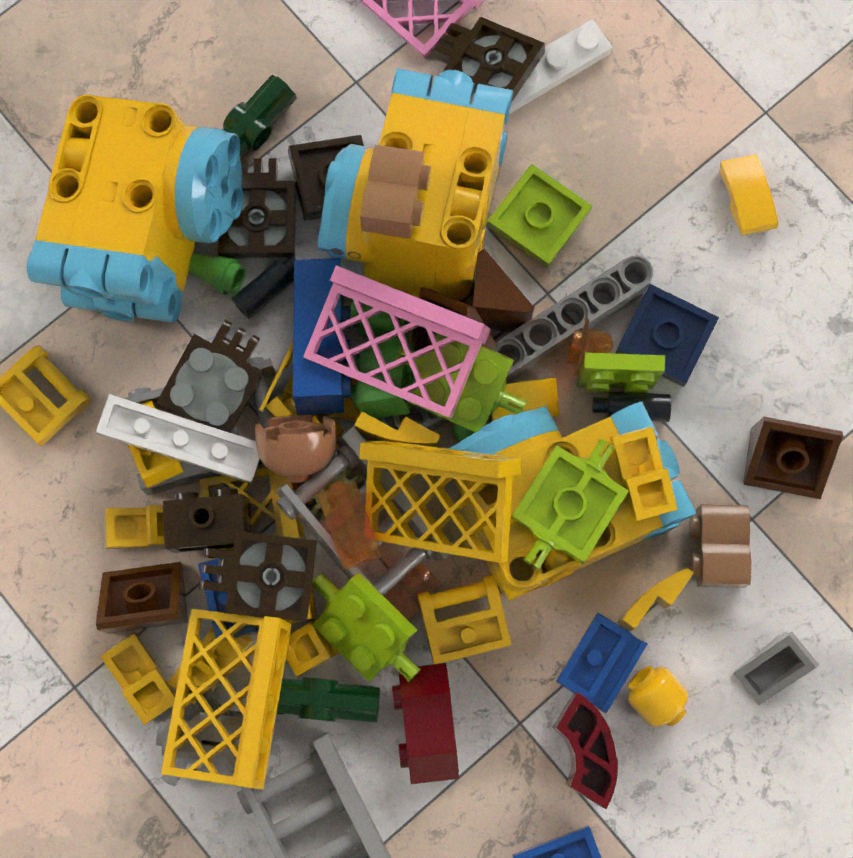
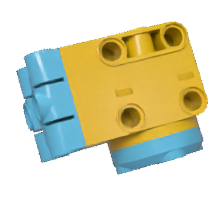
[318,68,513,301]
[27,94,243,323]
[448,402,697,601]

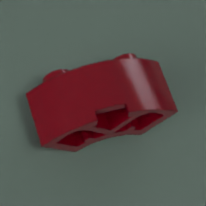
[392,663,459,784]
[552,692,618,809]

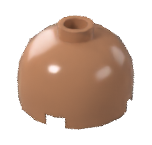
[255,415,336,483]

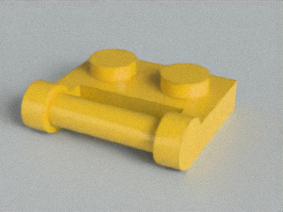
[0,345,92,447]
[416,575,512,664]

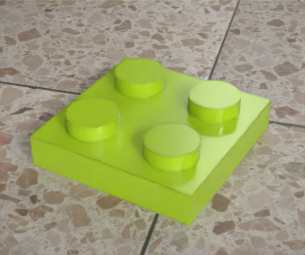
[487,163,593,268]
[576,353,665,393]

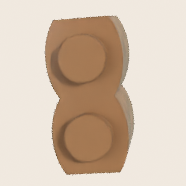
[360,145,431,238]
[689,504,751,588]

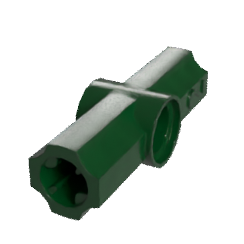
[223,75,297,159]
[277,677,380,722]

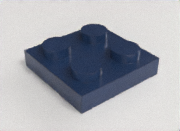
[615,284,719,387]

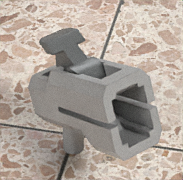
[156,686,243,786]

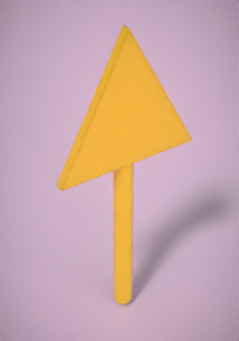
[259,340,293,412]

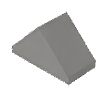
[733,632,819,705]

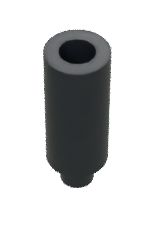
[231,255,297,320]
[592,392,671,422]

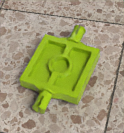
[396,334,527,432]
[510,439,629,570]
[312,572,421,682]

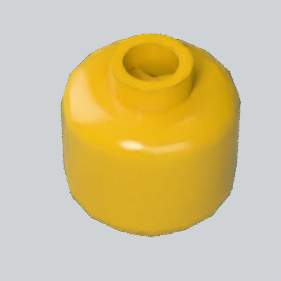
[628,666,688,727]

